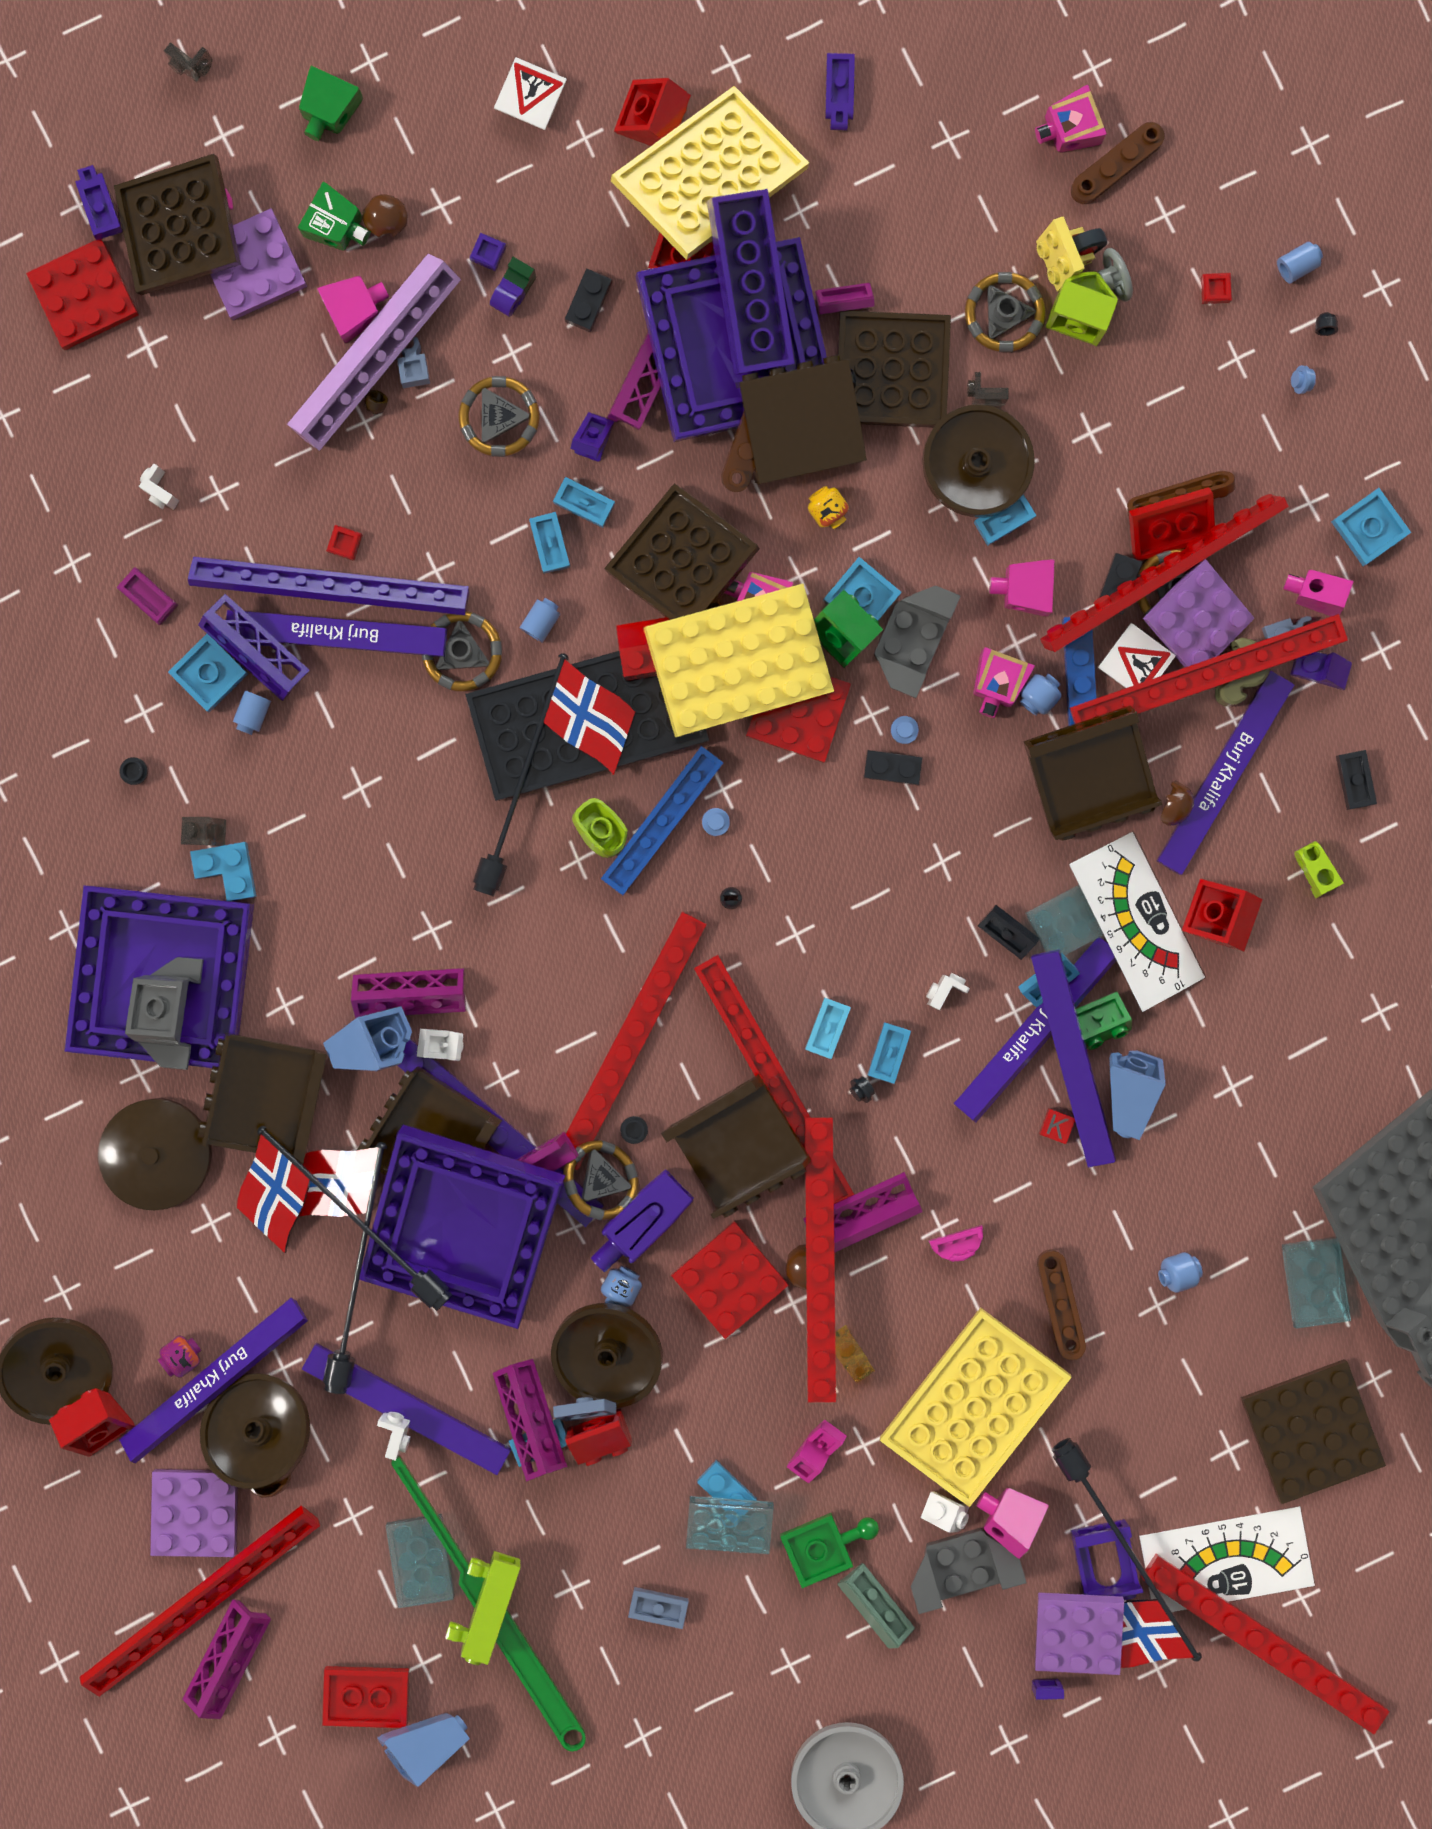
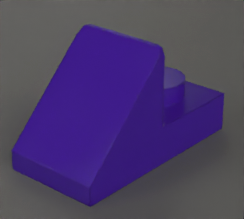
[570,412,614,462]
[1290,652,1352,690]

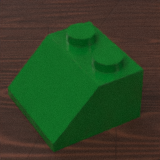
[814,590,883,668]

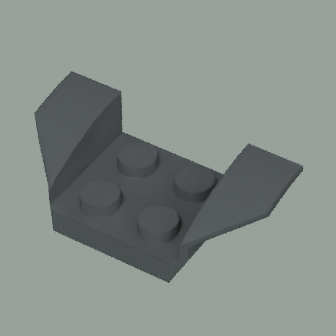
[874,586,961,698]
[125,957,204,1070]
[911,1528,1027,1614]

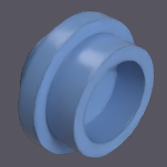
[1291,365,1316,394]
[891,716,919,744]
[702,808,730,836]

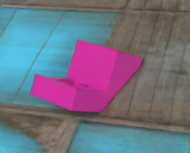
[787,1419,847,1484]

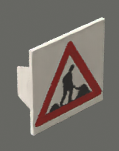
[494,57,567,130]
[1098,623,1176,688]

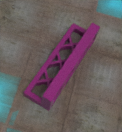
[607,332,661,430]
[351,968,466,1018]
[516,1131,579,1171]
[803,1172,923,1253]
[493,1359,567,1481]
[183,1599,271,1719]

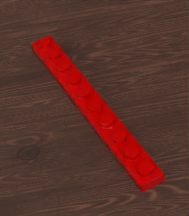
[1040,494,1289,652]
[1069,614,1348,724]
[566,912,707,1170]
[694,955,854,1204]
[805,1118,836,1402]
[80,1505,320,1697]
[1141,1554,1390,1735]

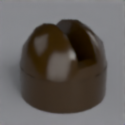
[364,390,388,415]

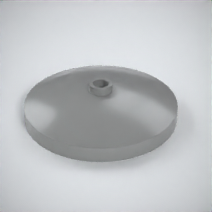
[791,1722,904,1829]

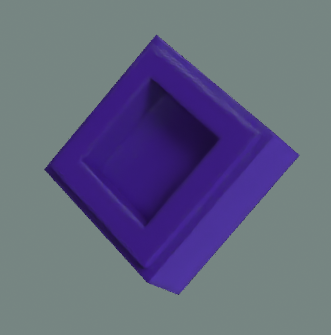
[470,233,507,272]
[1032,1679,1064,1700]

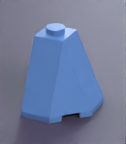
[323,1007,412,1071]
[1109,1050,1166,1140]
[377,1713,470,1787]

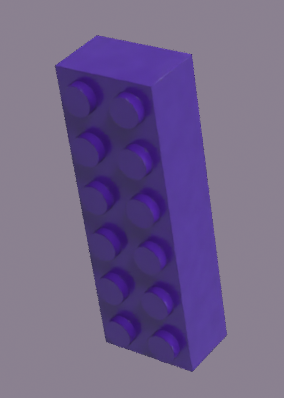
[707,188,795,375]

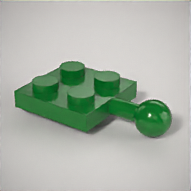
[780,1513,879,1588]

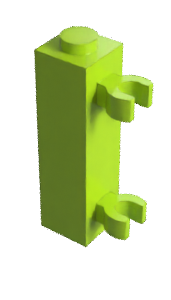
[446,1551,521,1665]

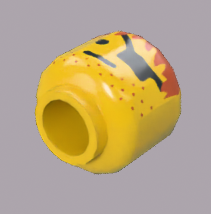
[808,486,849,529]

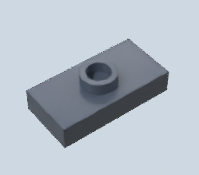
[553,1397,616,1421]
[628,1587,689,1629]

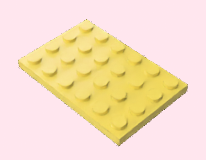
[611,86,809,260]
[643,584,834,737]
[880,1307,1071,1507]

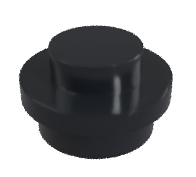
[119,757,148,785]
[850,1076,875,1103]
[620,1116,648,1144]

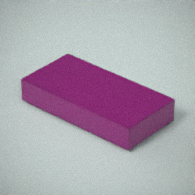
[815,283,875,314]
[116,567,178,625]

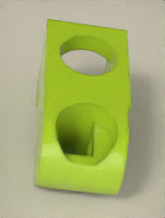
[1294,841,1344,898]

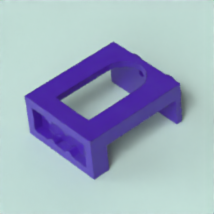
[1070,1519,1143,1600]

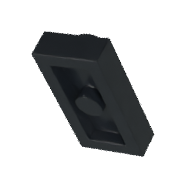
[565,268,612,333]
[1098,553,1142,615]
[863,750,923,786]
[1336,750,1377,810]
[978,905,1040,960]

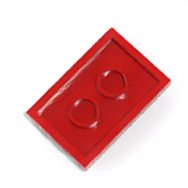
[1129,487,1215,561]
[322,1666,409,1728]

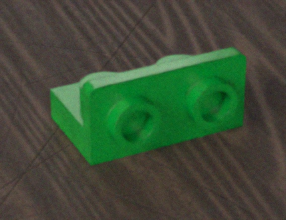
[1076,992,1132,1050]

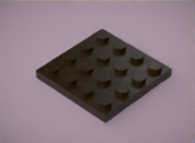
[114,154,241,296]
[838,311,951,427]
[604,483,760,620]
[1240,1359,1386,1504]

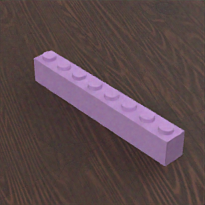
[287,254,461,451]

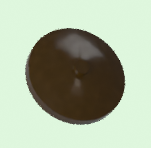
[922,404,1035,517]
[98,1098,212,1211]
[551,1303,663,1408]
[0,1318,113,1425]
[200,1374,310,1489]

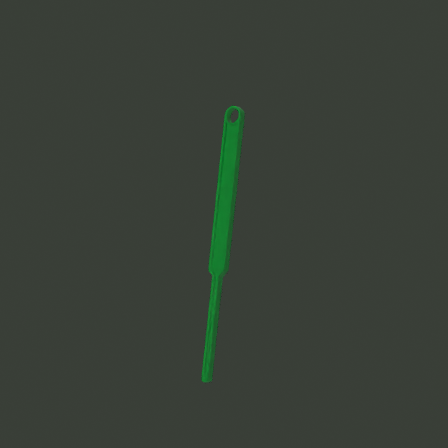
[391,1456,586,1751]

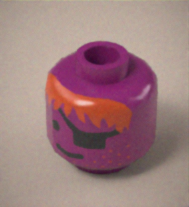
[157,1335,202,1378]

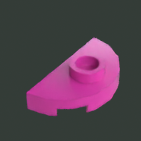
[928,1225,983,1262]

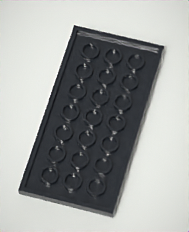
[465,651,709,801]

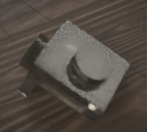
[164,42,213,82]
[967,372,1009,409]
[181,817,226,846]

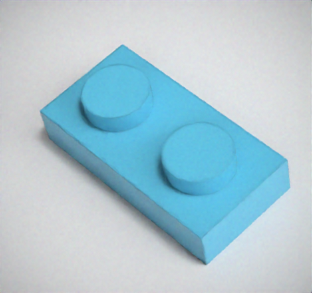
[805,997,851,1059]

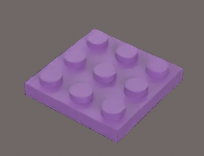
[210,208,307,321]
[1143,559,1254,667]
[150,1469,238,1557]
[1035,1593,1124,1675]

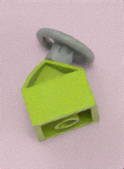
[1045,248,1133,346]

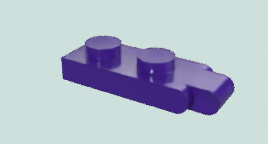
[825,53,855,130]
[75,165,123,241]

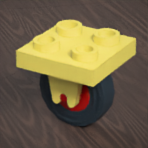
[1036,217,1108,292]

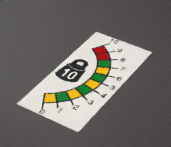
[1069,832,1205,1012]
[1139,1506,1315,1612]

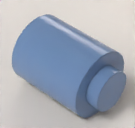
[1277,242,1323,283]
[519,598,560,643]
[233,691,271,735]

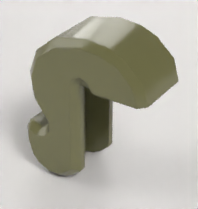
[1215,638,1269,707]

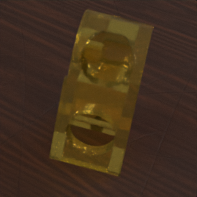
[835,1325,875,1383]

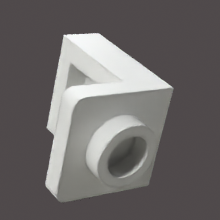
[139,464,179,510]
[926,973,970,1010]
[417,1029,463,1061]
[377,1412,410,1460]
[921,1491,969,1533]

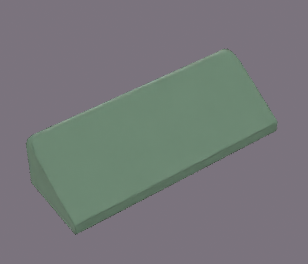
[838,1563,915,1649]

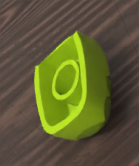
[572,798,628,858]

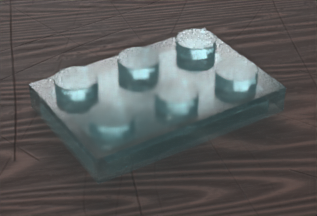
[1025,884,1104,955]
[1282,1237,1351,1329]
[686,1496,774,1554]
[385,1514,455,1608]

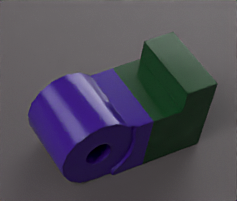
[490,256,537,317]

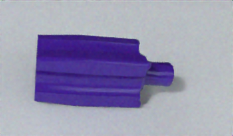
[591,1169,694,1272]

